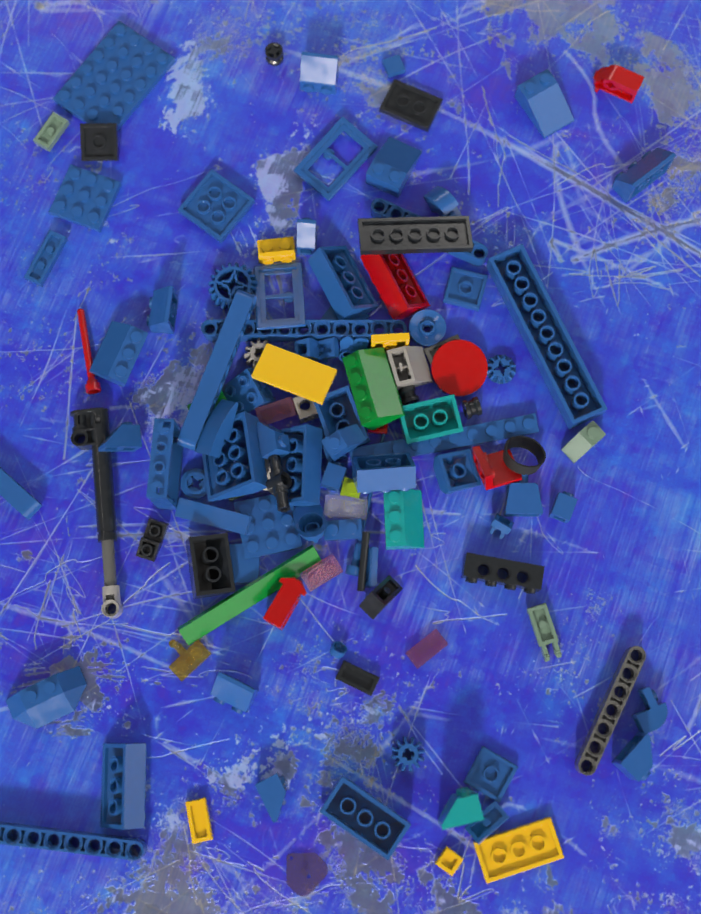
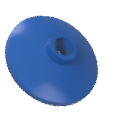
[409,309,446,346]

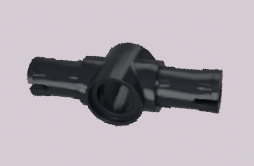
[266,454,292,512]

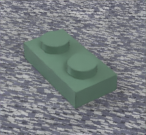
[33,112,70,152]

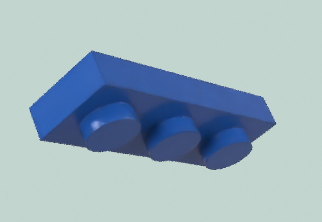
[24,230,68,287]

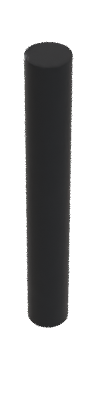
[357,532,370,591]

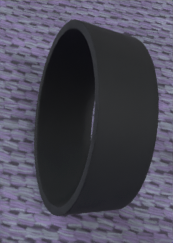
[503,435,546,475]

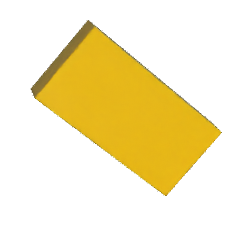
[185,798,213,844]

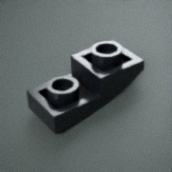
[136,518,169,562]

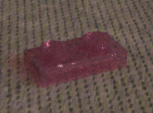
[255,396,297,424]
[300,554,343,592]

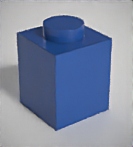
[321,461,347,493]
[548,491,578,524]

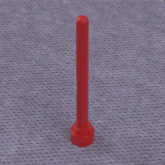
[77,308,101,394]

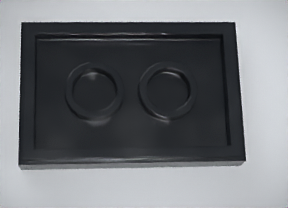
[379,79,443,132]

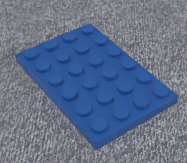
[53,21,176,130]

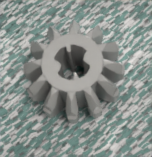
[244,339,273,368]

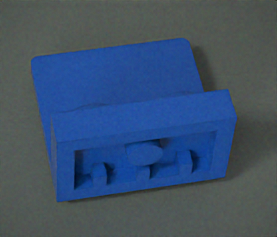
[222,368,276,415]

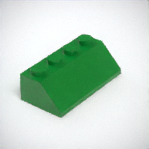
[342,347,405,431]

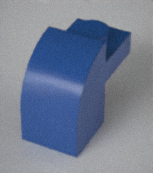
[423,186,462,216]
[294,337,339,363]
[632,687,668,733]

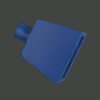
[503,474,543,517]

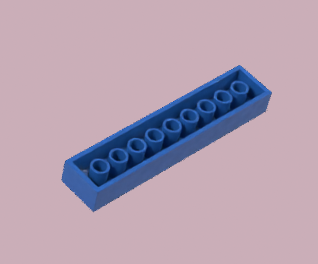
[486,244,607,430]

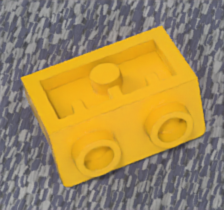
[257,237,296,265]

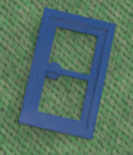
[293,116,378,201]
[254,263,306,330]

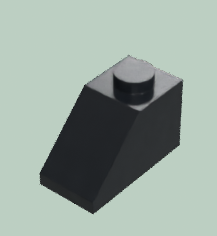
[359,575,403,619]

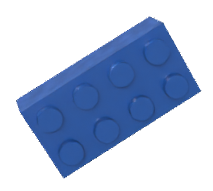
[319,775,411,860]

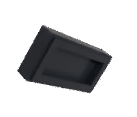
[335,660,379,696]

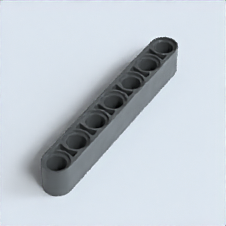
[574,646,646,776]

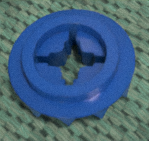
[487,354,516,384]
[181,468,207,499]

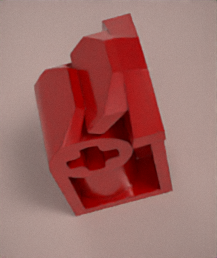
[593,65,644,103]
[263,577,307,630]

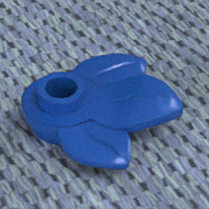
[339,335,369,362]

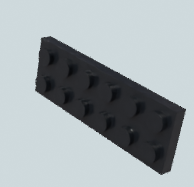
[357,216,473,255]

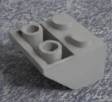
[386,346,433,390]

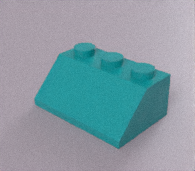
[399,394,464,444]
[383,489,424,550]
[437,787,484,830]

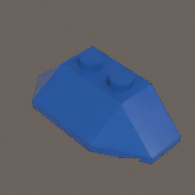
[6,666,87,729]

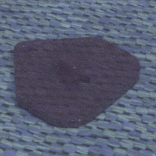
[287,853,328,896]

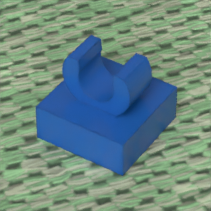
[490,513,514,539]

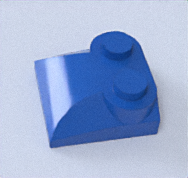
[433,449,481,494]

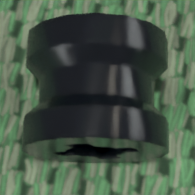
[265,42,283,66]
[398,385,420,406]
[461,397,482,419]

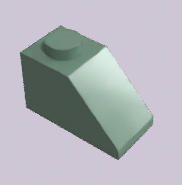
[561,420,606,463]

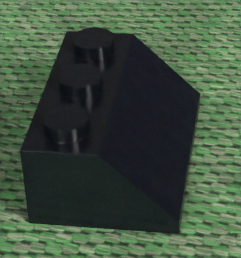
[185,533,236,599]

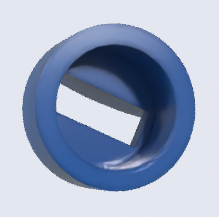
[330,641,347,659]

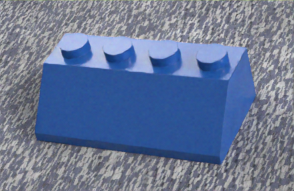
[308,246,379,320]
[275,424,323,507]
[101,743,147,830]

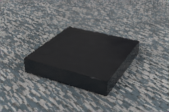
[80,123,119,161]

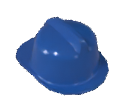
[293,505,327,544]

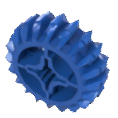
[208,262,258,311]

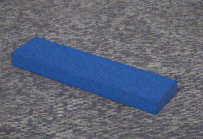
[175,498,252,535]

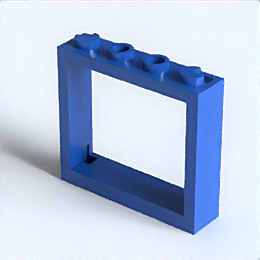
[146,418,184,510]

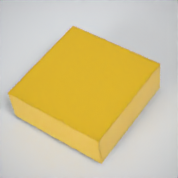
[435,846,464,876]

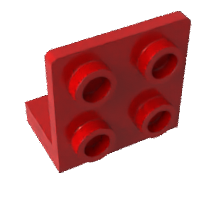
[472,445,522,490]

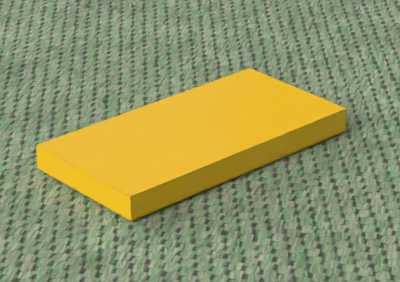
[251,343,337,405]
[473,816,564,884]

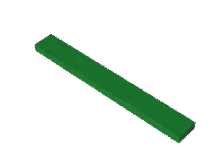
[178,545,322,645]

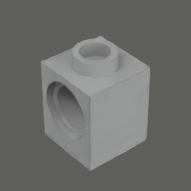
[293,395,319,424]

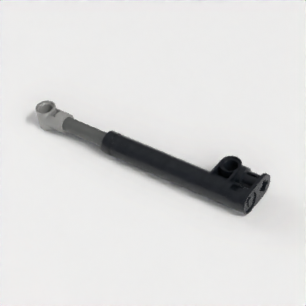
[70,408,123,619]

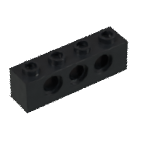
[461,552,545,594]

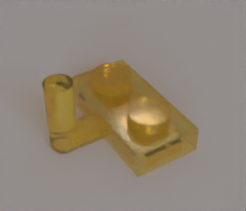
[169,639,212,682]

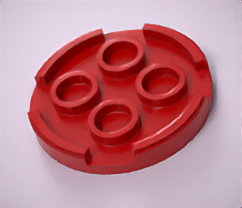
[431,340,488,397]

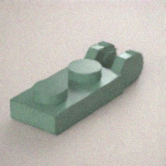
[526,603,562,662]

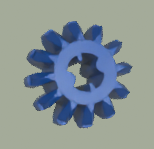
[391,736,425,772]

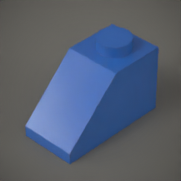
[98,422,142,452]
[256,422,291,459]
[321,424,367,461]
[255,772,288,823]

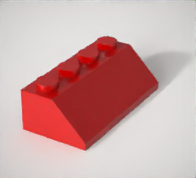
[360,254,430,320]

